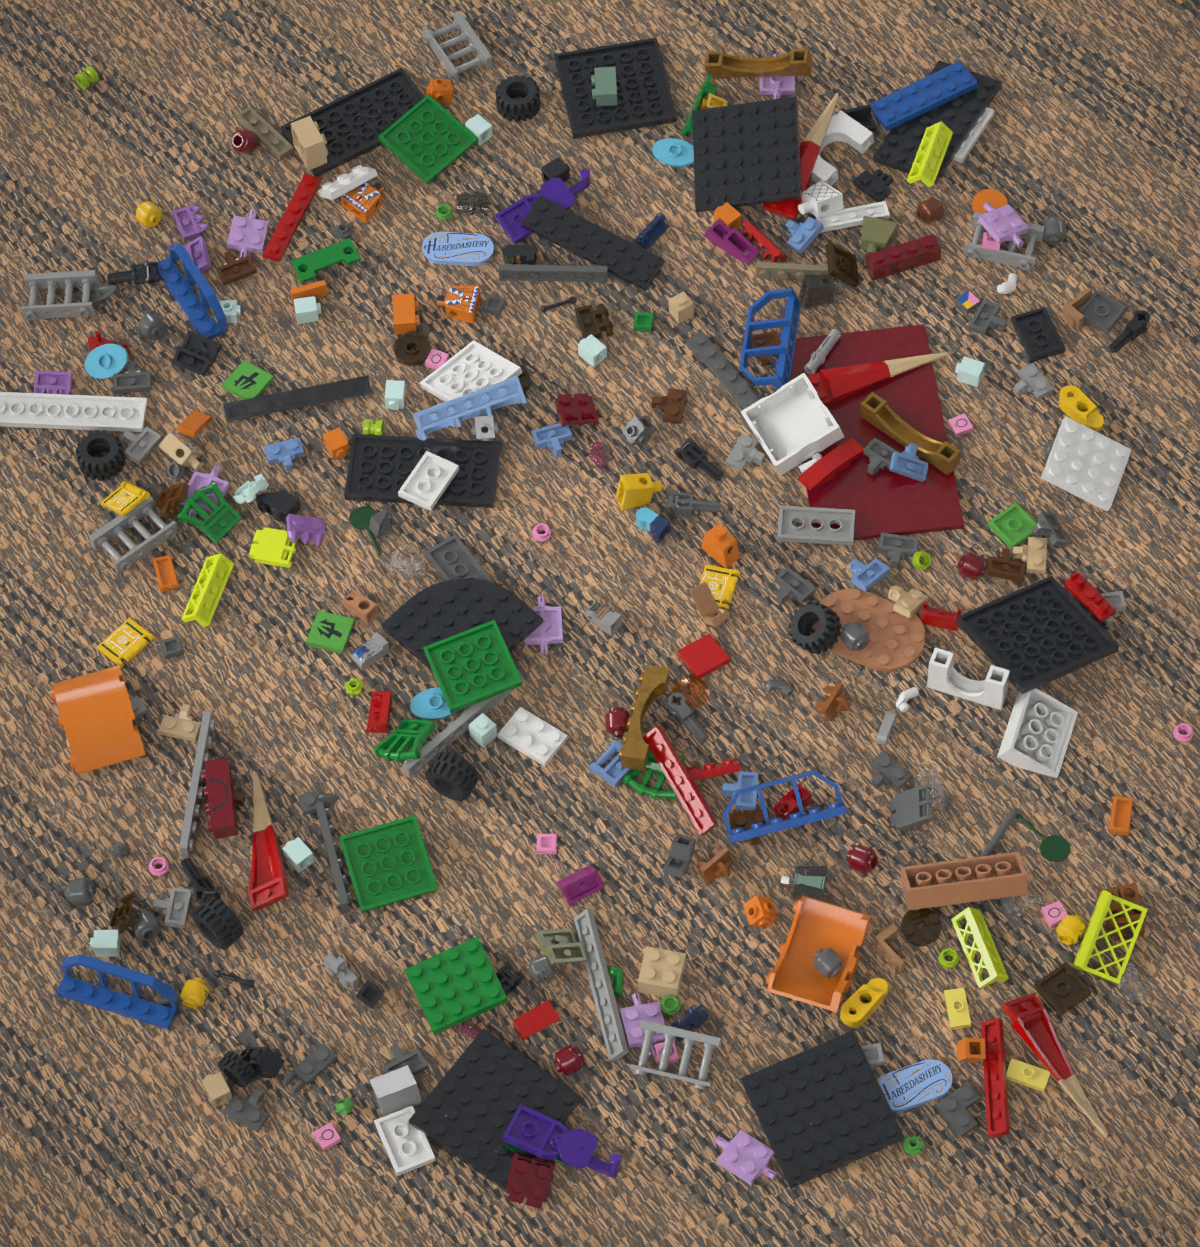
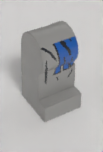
[351,632,390,669]

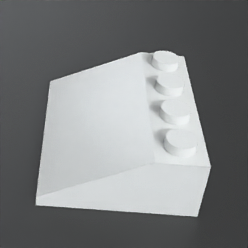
[997,688,1078,778]

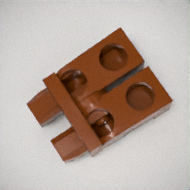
[1097,883,1146,941]

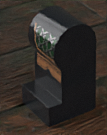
[502,244,537,265]

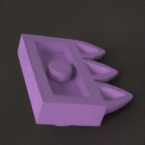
[172,205,208,242]
[182,236,211,273]
[34,370,73,395]
[286,513,325,546]

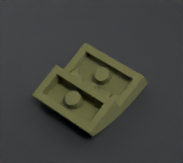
[535,928,588,965]

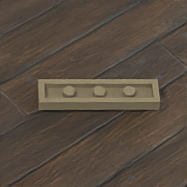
[236,106,294,160]
[756,262,829,281]

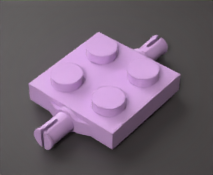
[760,53,795,99]
[978,202,1029,247]
[227,209,269,259]
[180,465,230,518]
[524,596,563,655]
[619,993,665,1058]
[714,1130,777,1185]

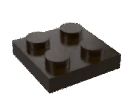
[825,242,859,287]
[1033,962,1092,1017]

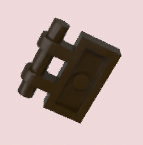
[574,304,613,339]

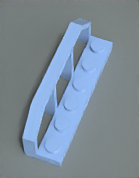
[413,376,527,440]

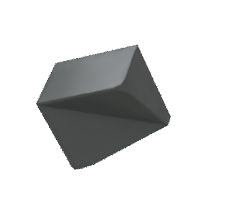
[369,509,391,538]

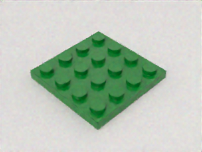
[378,94,478,184]
[423,620,523,713]
[339,815,438,913]
[404,936,509,1036]

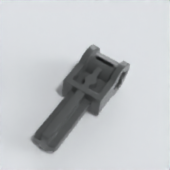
[664,490,720,516]
[668,692,709,743]

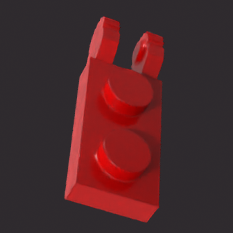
[686,758,741,781]

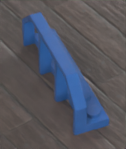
[157,242,228,339]
[739,288,801,390]
[722,770,847,843]
[56,954,180,1030]

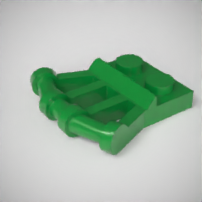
[177,482,243,544]
[374,718,436,762]
[623,749,685,800]

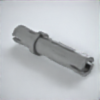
[804,329,841,374]

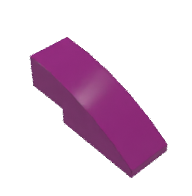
[704,219,760,264]

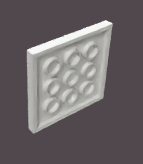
[420,340,522,416]
[1041,416,1132,511]

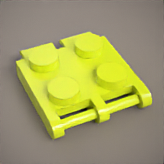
[249,527,300,568]

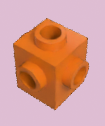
[426,78,453,104]
[743,895,777,929]

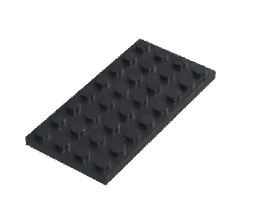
[873,60,1002,184]
[280,68,424,177]
[344,434,501,508]

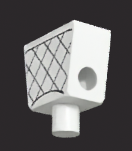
[798,180,844,217]

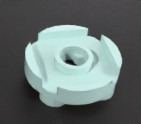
[233,474,269,504]

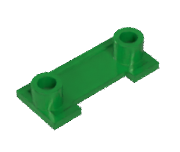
[680,74,718,136]
[291,238,361,283]

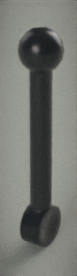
[540,296,577,312]
[214,970,254,988]

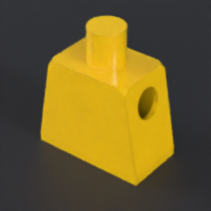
[616,473,662,511]

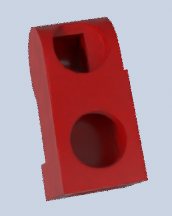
[773,784,812,820]

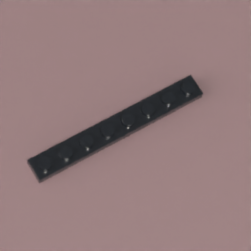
[223,375,372,422]

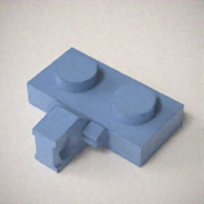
[785,217,824,254]
[531,423,573,458]
[264,437,304,472]
[889,443,928,482]
[849,559,890,592]
[722,771,758,811]

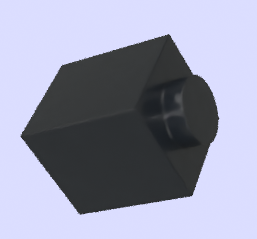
[541,157,570,182]
[356,980,385,1010]

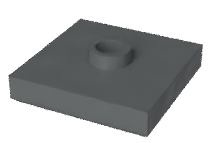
[1079,290,1127,335]

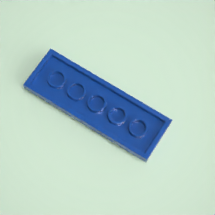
[869,61,978,131]

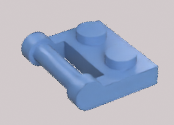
[588,740,632,788]

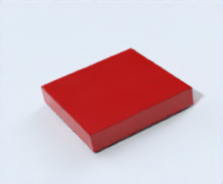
[677,633,730,680]

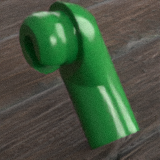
[609,966,624,997]

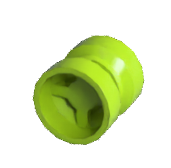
[75,66,99,90]
[363,418,384,436]

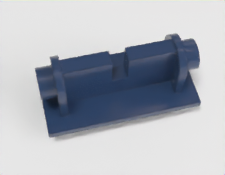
[634,214,670,249]
[670,1004,709,1042]

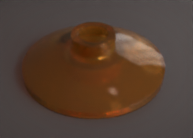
[671,675,710,709]

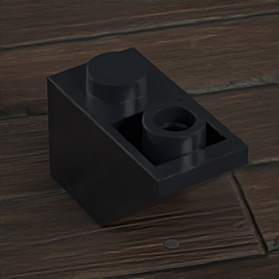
[256,490,301,524]
[240,1047,285,1078]

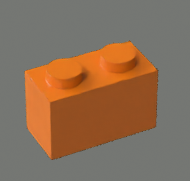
[392,293,420,335]

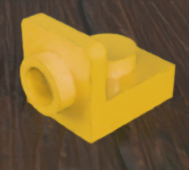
[698,93,728,109]

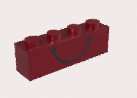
[866,234,941,281]
[202,758,239,839]

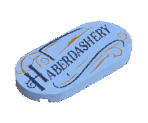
[422,232,494,266]
[877,1059,952,1114]

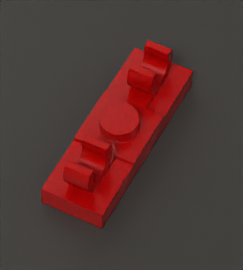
[740,219,787,263]
[1064,571,1116,623]

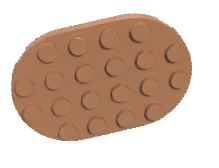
[813,589,926,672]

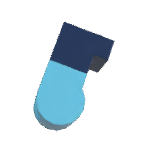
[636,508,670,543]

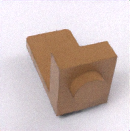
[1062,288,1092,330]
[690,582,730,627]
[874,923,905,973]

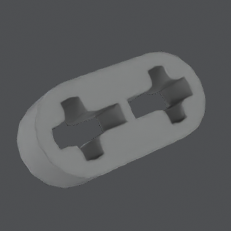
[876,710,897,746]

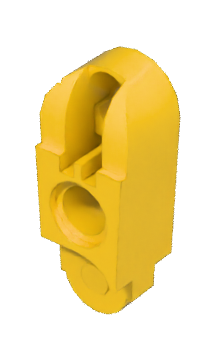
[1059,385,1104,432]
[840,978,888,1029]

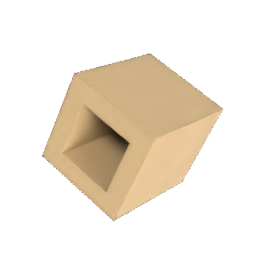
[669,292,694,324]
[202,1072,232,1108]

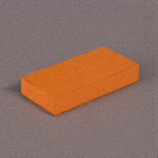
[290,280,328,305]
[177,411,211,438]
[152,554,179,592]
[1109,796,1133,836]

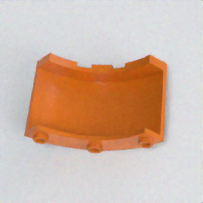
[50,665,146,774]
[765,895,872,1012]

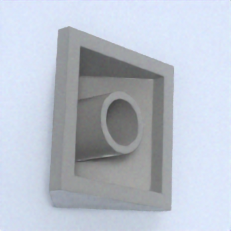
[369,1065,422,1117]

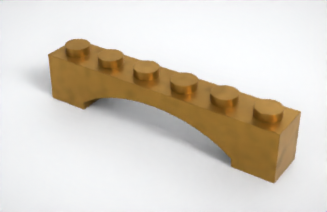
[704,48,813,78]
[860,392,961,475]
[619,665,669,771]

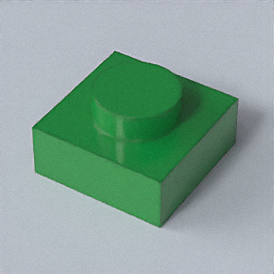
[633,312,653,332]

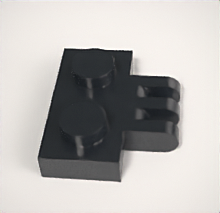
[853,169,893,202]

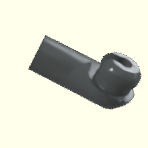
[764,679,794,697]

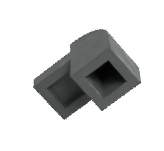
[663,833,696,878]

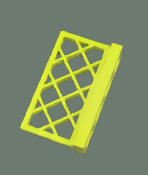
[1072,890,1148,984]

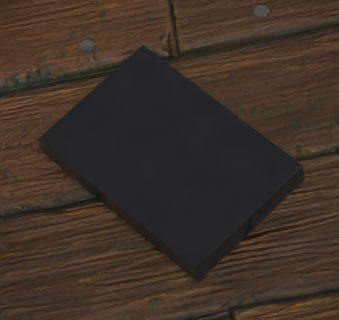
[1010,307,1066,362]

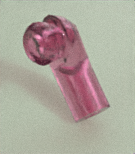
[589,441,607,469]
[453,1022,479,1039]

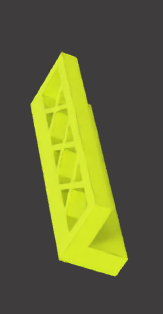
[907,121,953,187]
[181,553,234,627]
[951,907,1009,989]

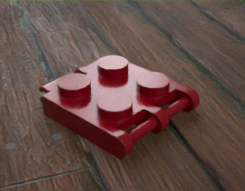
[555,393,599,427]
[505,1152,555,1209]

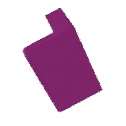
[555,865,605,905]

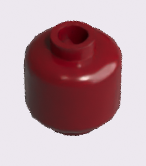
[231,129,258,153]
[957,552,986,580]
[605,707,630,737]
[847,845,878,873]
[553,1045,585,1076]

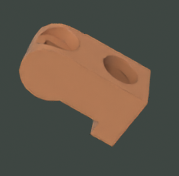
[342,590,379,626]

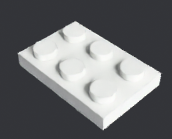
[318,165,378,200]
[398,451,459,511]
[497,707,568,766]
[374,1106,436,1176]

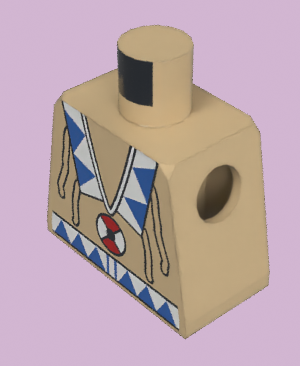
[159,432,204,471]

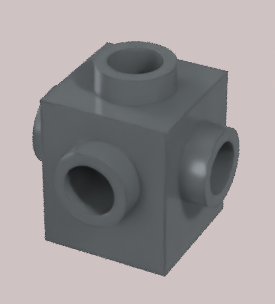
[622,415,656,446]

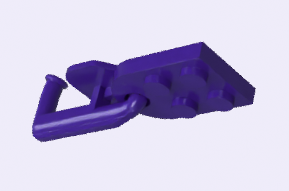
[495,169,590,245]
[502,1104,622,1178]

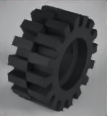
[217,1051,256,1088]

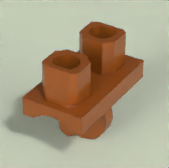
[815,683,850,722]
[696,847,734,885]

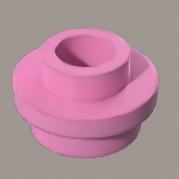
[532,523,551,542]
[1173,723,1193,742]
[149,857,169,876]

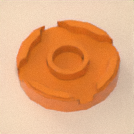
[972,189,1008,213]

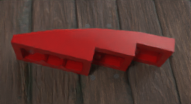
[797,438,864,491]

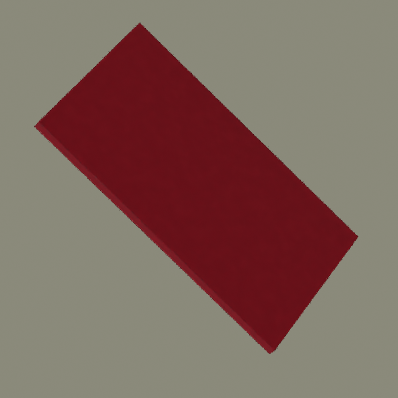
[790,324,964,545]

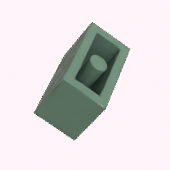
[591,67,617,106]

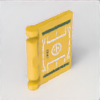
[100,481,150,516]
[694,564,741,611]
[97,618,155,668]

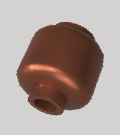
[916,198,944,224]

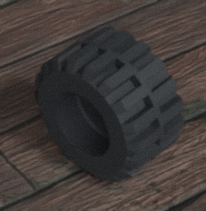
[496,75,540,122]
[76,430,125,481]
[788,601,842,654]
[425,752,479,801]
[192,896,244,950]

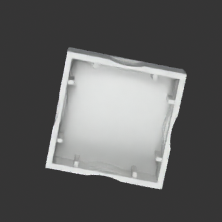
[741,373,844,476]

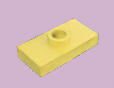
[944,988,971,1030]
[1006,1058,1051,1092]

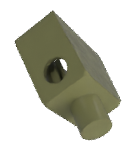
[861,216,897,256]

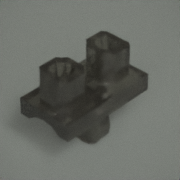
[456,192,489,216]

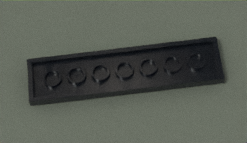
[522,196,665,291]

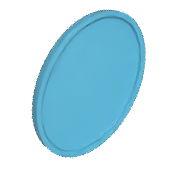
[652,138,694,167]
[85,344,128,379]
[410,687,455,720]

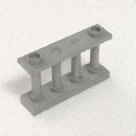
[422,11,493,84]
[963,211,1045,270]
[20,270,99,320]
[89,496,178,574]
[630,1020,723,1090]

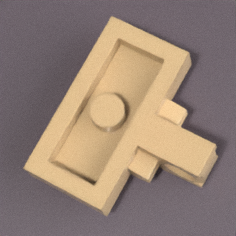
[1012,537,1047,574]
[888,586,929,618]
[158,704,201,742]

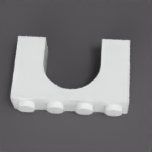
[811,110,874,186]
[927,648,1010,710]

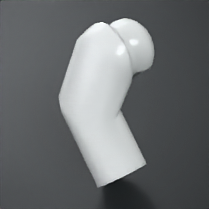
[997,273,1017,295]
[799,453,822,473]
[896,687,919,713]

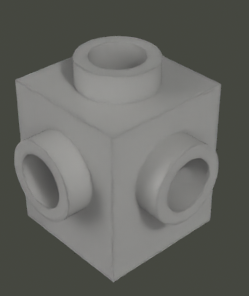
[472,415,499,441]

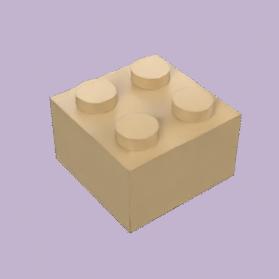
[290,116,329,171]
[638,946,686,999]

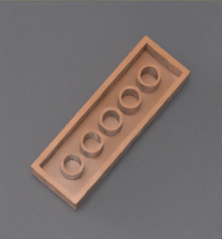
[900,852,1028,910]

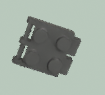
[890,784,933,832]

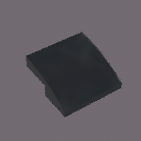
[172,330,222,376]

